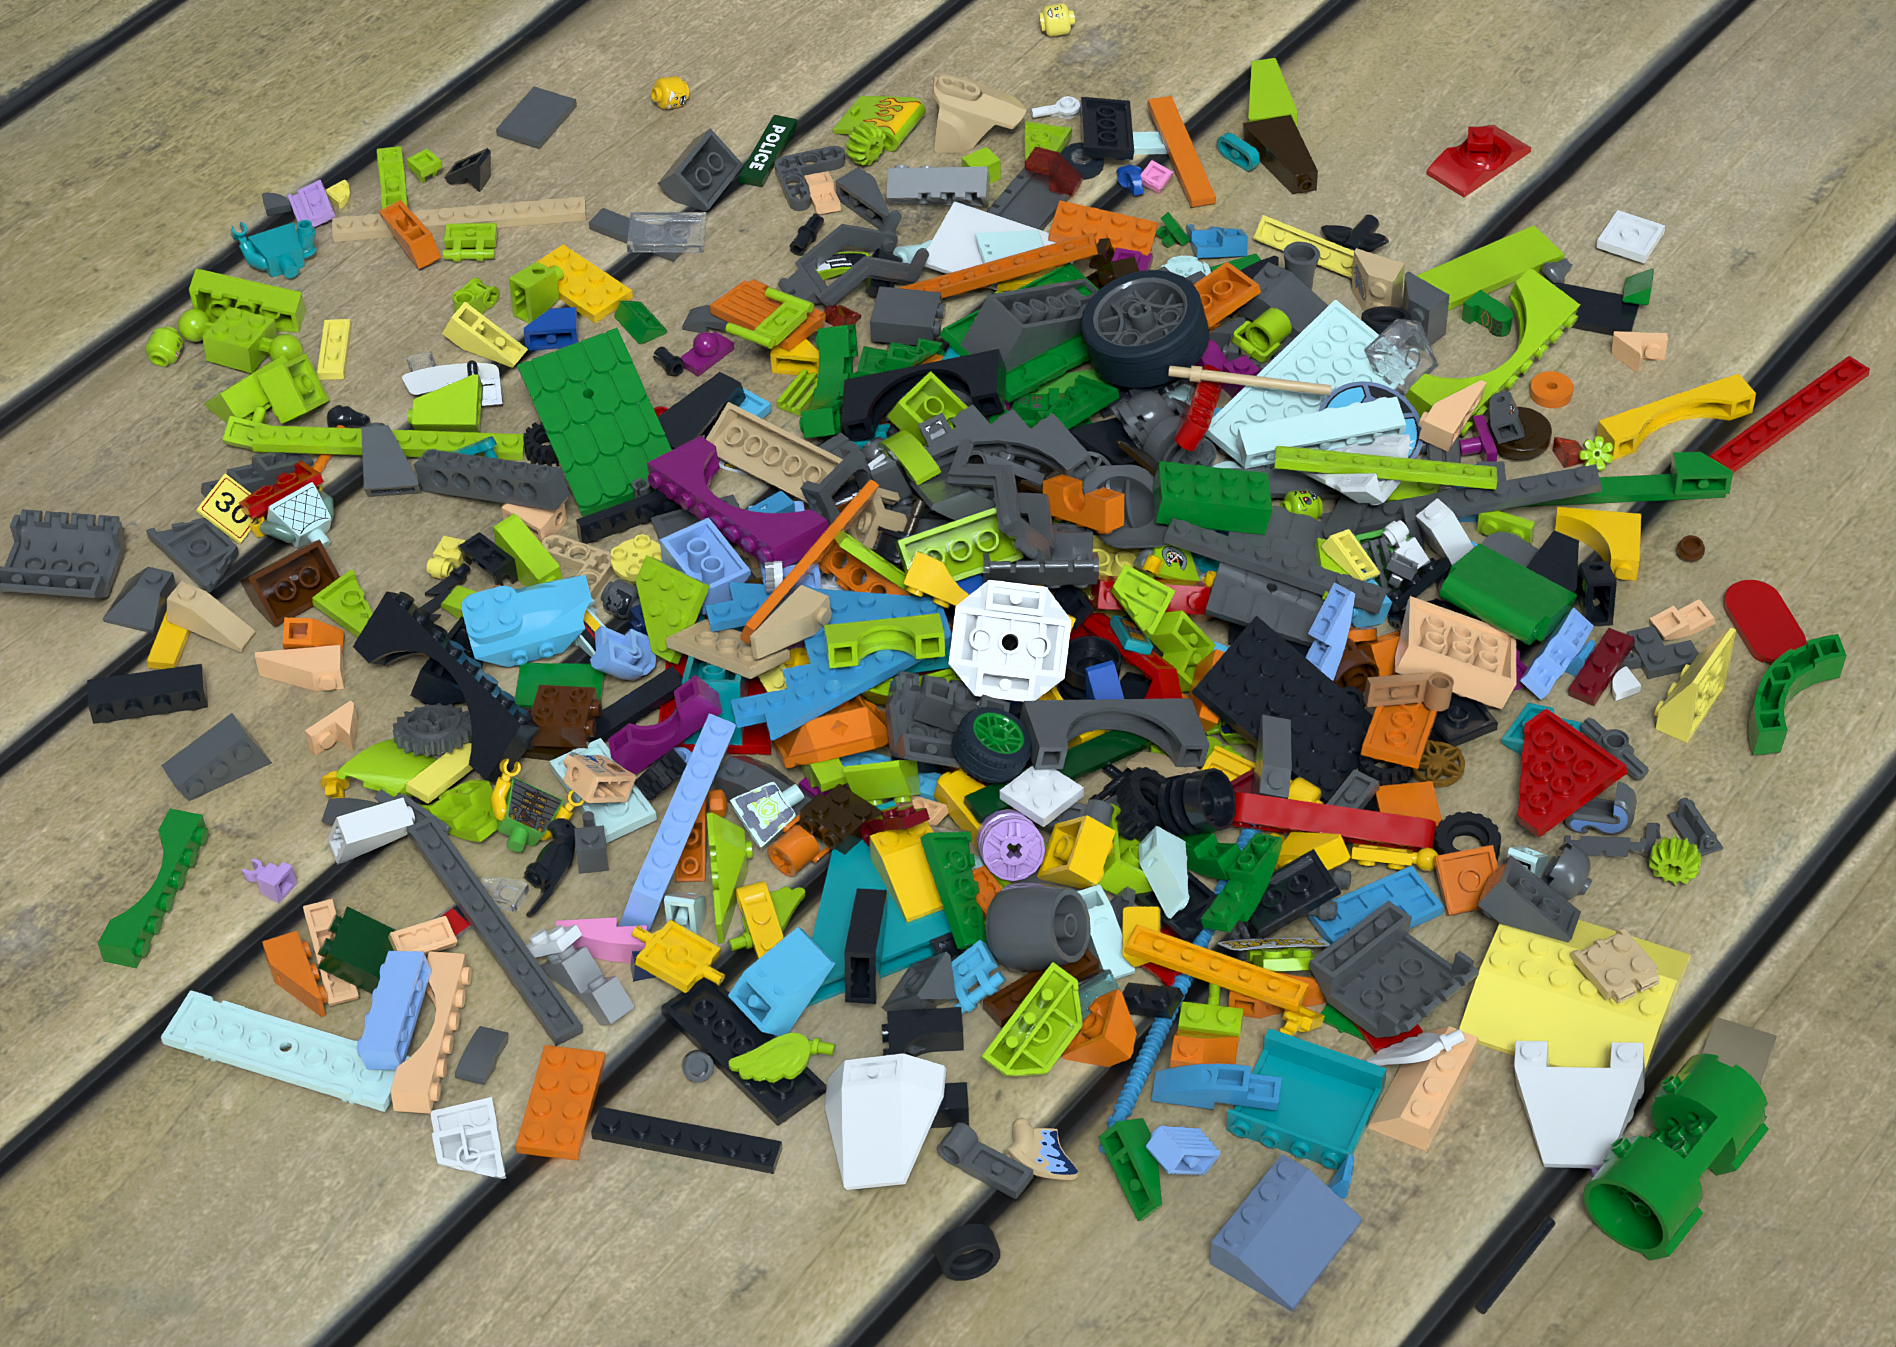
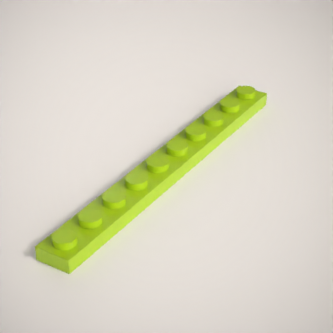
[252,425,524,461]

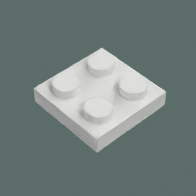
[1596,210,1665,264]
[1000,765,1084,827]

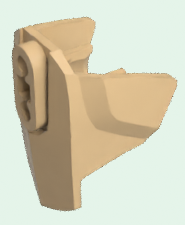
[932,72,1027,153]

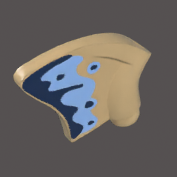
[1004,1118,1078,1180]

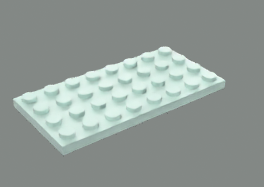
[1205,300,1417,500]

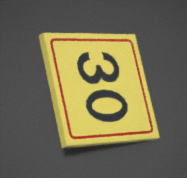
[196,474,258,544]

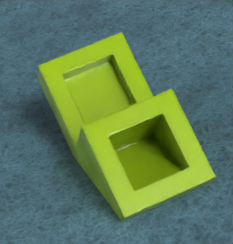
[801,758,848,792]

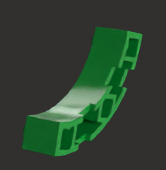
[799,324,858,438]
[1748,634,1847,755]

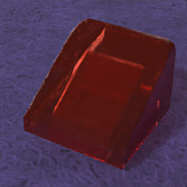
[824,305,861,326]
[1552,437,1586,468]

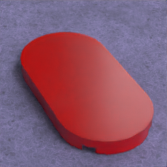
[1724,580,1806,666]

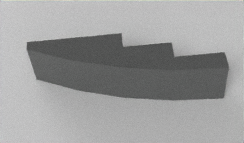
[201,452,313,498]

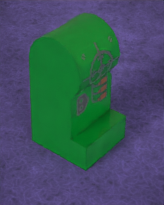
[1011,388,1060,420]

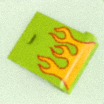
[832,96,926,152]

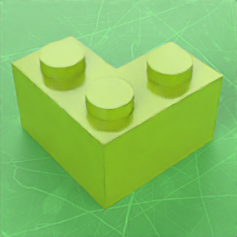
[1150,610,1216,692]

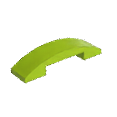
[377,146,408,209]
[877,430,941,486]

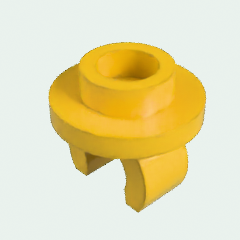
[320,771,350,798]

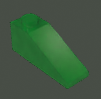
[1098,1118,1162,1221]

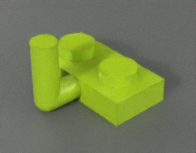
[222,406,272,453]
[1178,983,1243,1041]

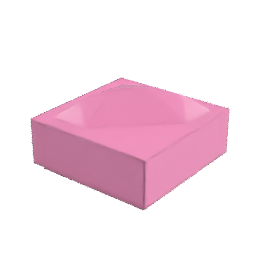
[1141,160,1173,194]

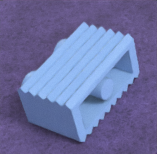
[1146,1125,1221,1176]

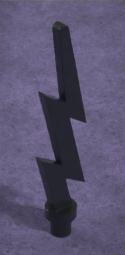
[420,563,471,622]

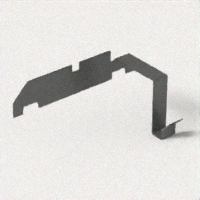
[1564,823,1661,858]

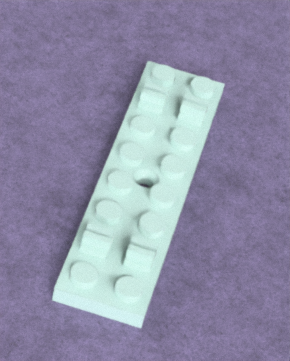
[161,990,410,1112]

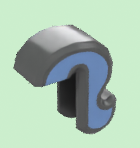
[1565,781,1637,835]

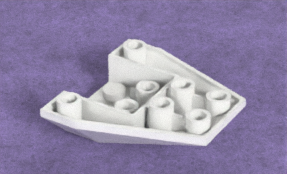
[824,1054,946,1190]

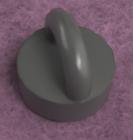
[682,1050,714,1082]

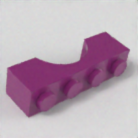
[608,675,722,775]

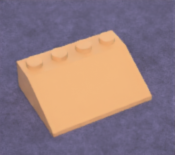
[1395,596,1516,709]

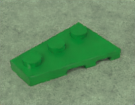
[1043,375,1119,430]

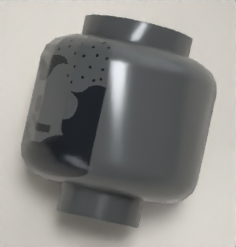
[601,579,641,620]

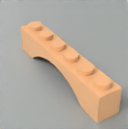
[390,951,472,1114]

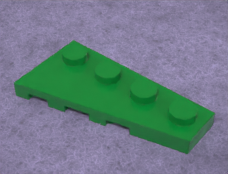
[920,831,987,949]

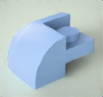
[590,626,656,681]

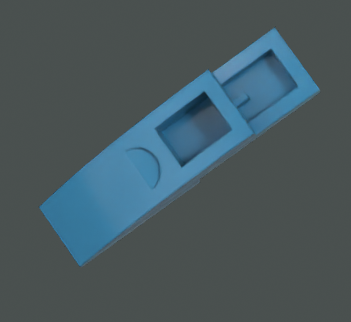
[1152,1064,1282,1111]

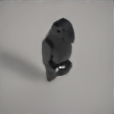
[523,818,576,918]

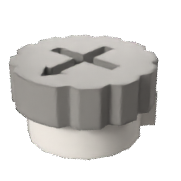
[765,561,783,593]

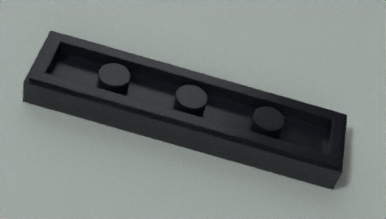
[589,666,683,743]

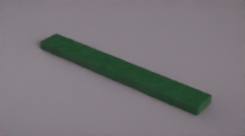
[963,729,1155,824]

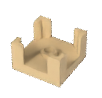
[847,488,907,548]

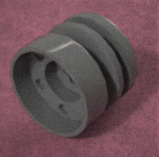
[1143,416,1216,467]

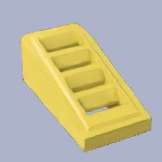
[1321,529,1381,581]

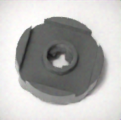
[1111,399,1149,450]

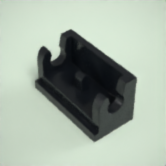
[458,532,518,586]

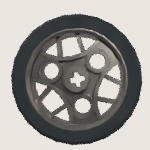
[1081,270,1210,388]

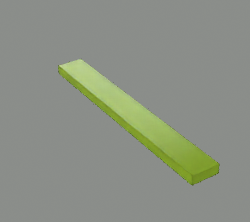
[1274,446,1498,490]

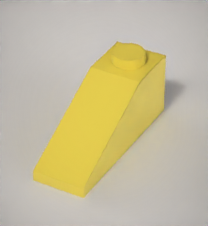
[442,302,528,368]

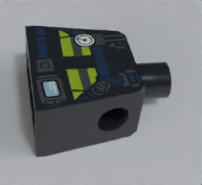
[1577,561,1617,626]

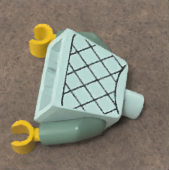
[249,482,334,549]

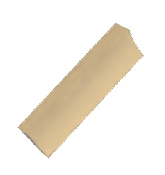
[706,402,853,505]

